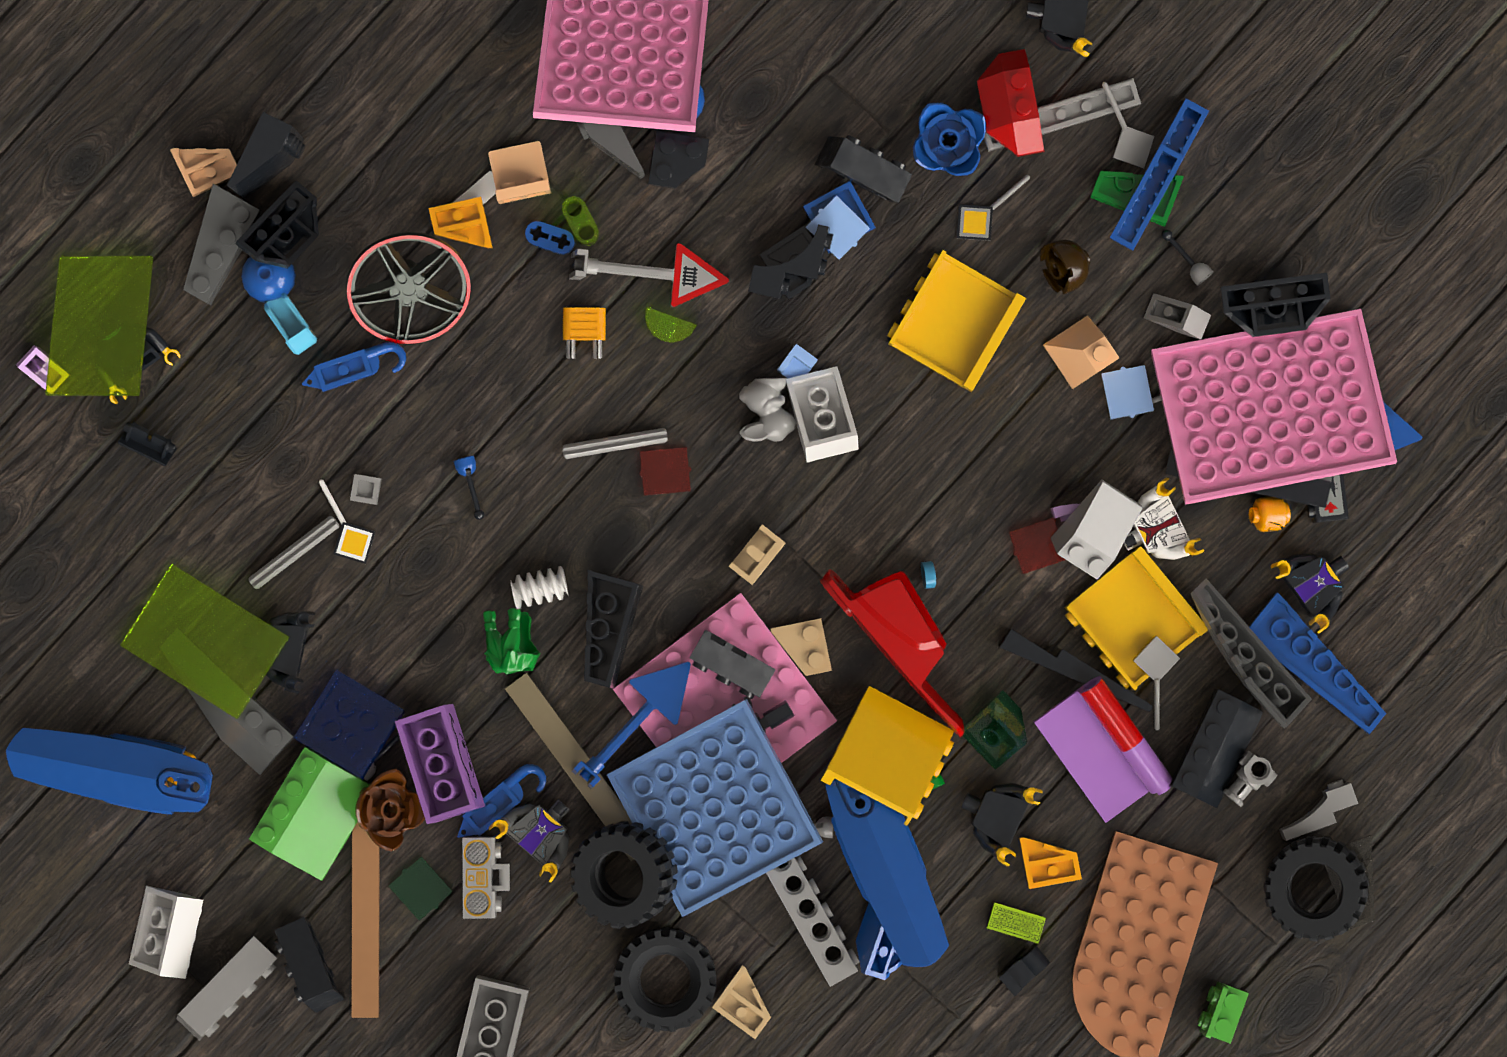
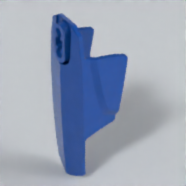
[6,728,213,815]
[826,779,949,967]

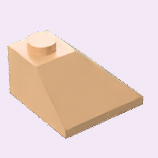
[1043,315,1119,389]

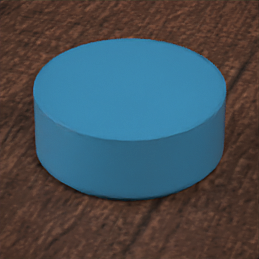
[921,561,936,589]

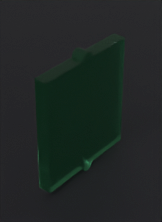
[389,856,452,921]

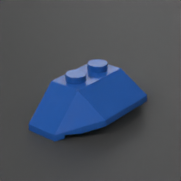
[856,903,902,980]

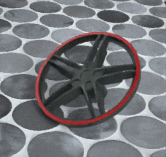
[347,232,471,344]

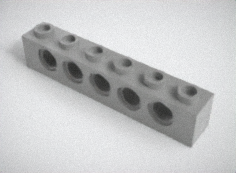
[766,855,859,987]

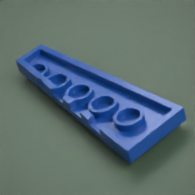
[1249,592,1386,734]

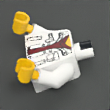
[1124,477,1204,560]

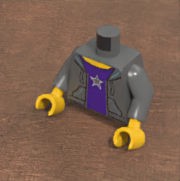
[489,799,570,882]

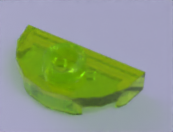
[645,307,697,343]

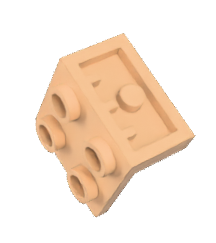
[488,141,551,204]

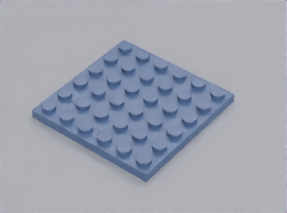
[607,699,823,917]

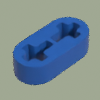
[525,221,575,255]

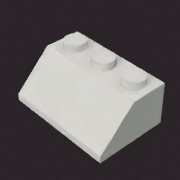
[129,886,203,979]

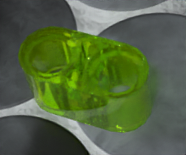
[562,196,599,246]

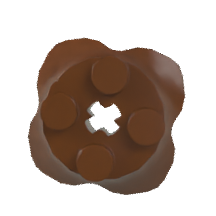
[355,769,425,852]

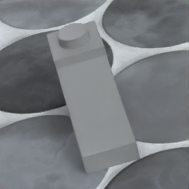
[1279,779,1358,841]

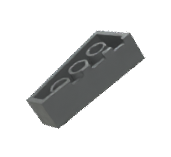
[183,184,263,305]

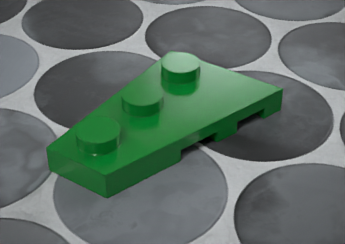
[1090,171,1184,227]

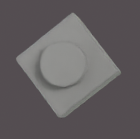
[350,474,382,505]

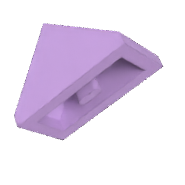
[16,345,70,395]

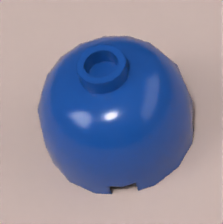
[241,257,296,303]

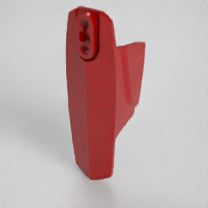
[820,569,964,737]

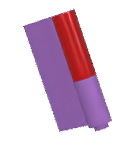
[1033,676,1173,823]

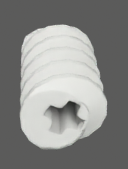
[510,566,569,609]

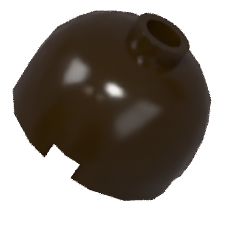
[1040,240,1090,294]

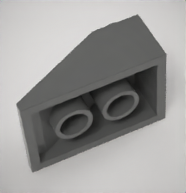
[576,122,645,179]

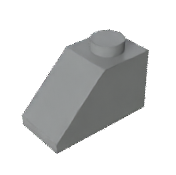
[1144,294,1211,340]

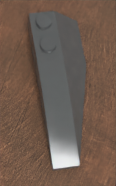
[160,628,297,775]

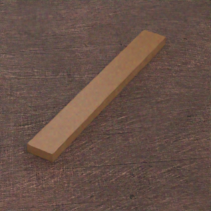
[352,822,380,1018]

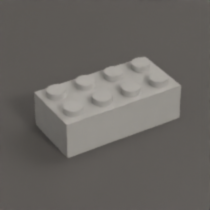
[456,975,530,1057]

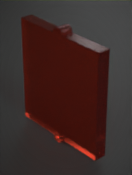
[639,447,691,496]
[1009,518,1066,574]

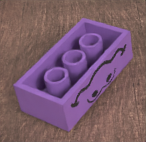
[395,704,485,824]

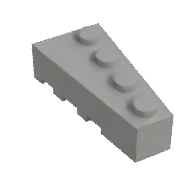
[176,936,277,1041]

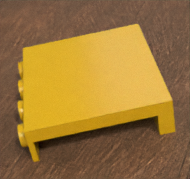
[887,250,1026,392]
[1064,546,1208,690]
[821,686,954,826]

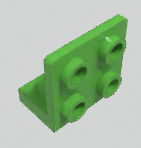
[1197,981,1249,1044]

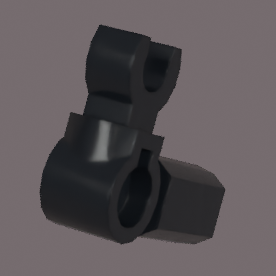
[732,697,795,733]

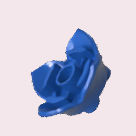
[913,103,986,176]

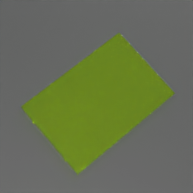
[45,256,153,396]
[120,564,289,719]

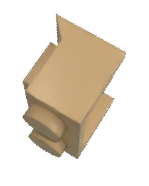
[729,524,786,585]

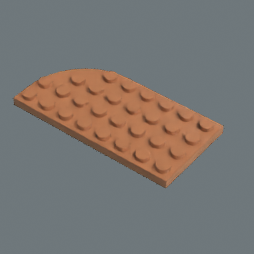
[1072,831,1218,1057]

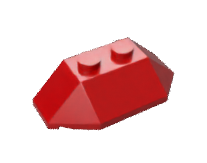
[977,49,1044,157]

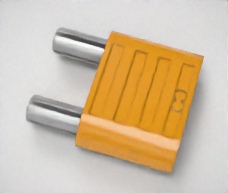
[563,308,606,359]

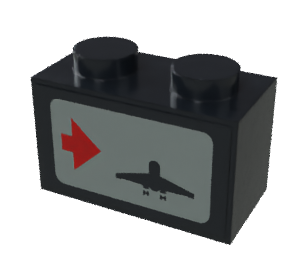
[1307,474,1349,523]

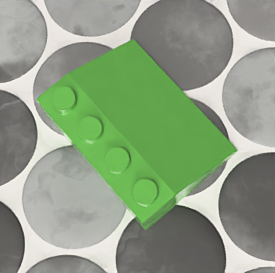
[249,747,370,881]

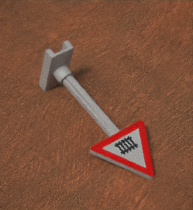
[569,243,729,307]

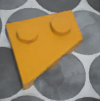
[429,197,493,248]
[1019,837,1082,889]

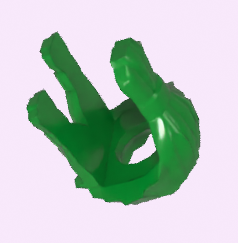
[483,608,540,675]

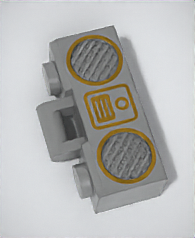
[462,836,510,919]

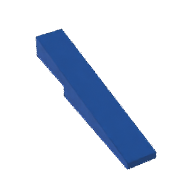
[1110,99,1209,251]

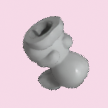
[739,378,796,442]

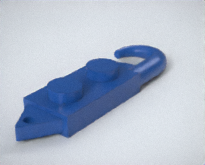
[302,342,406,392]
[457,764,546,838]

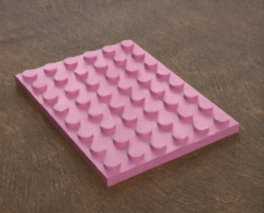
[1151,309,1397,505]

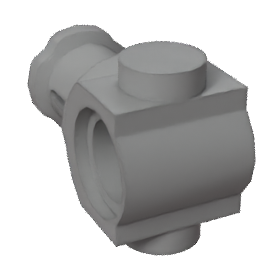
[1223,751,1277,807]

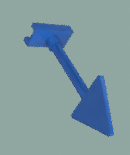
[572,662,691,789]

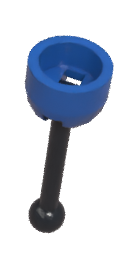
[454,455,484,520]

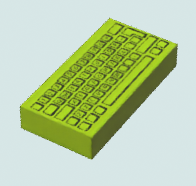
[986,902,1046,943]

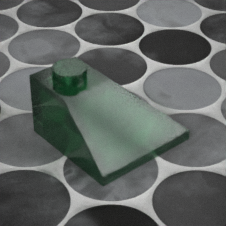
[963,690,1027,770]

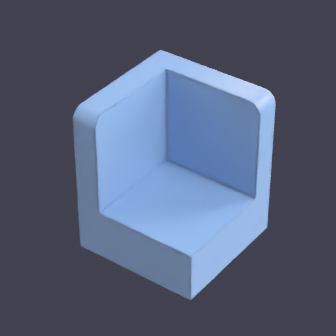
[777,344,818,379]

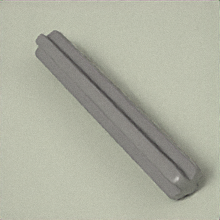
[562,428,668,459]
[249,516,339,589]

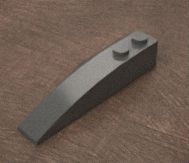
[1190,578,1312,728]

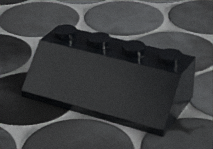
[1170,689,1263,808]

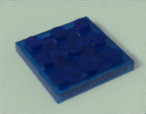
[294,670,405,780]

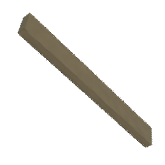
[505,673,634,861]

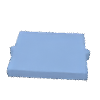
[806,195,870,260]
[1101,365,1154,419]

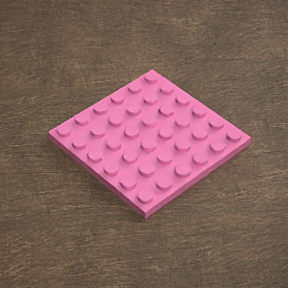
[533,0,709,132]
[613,593,837,763]

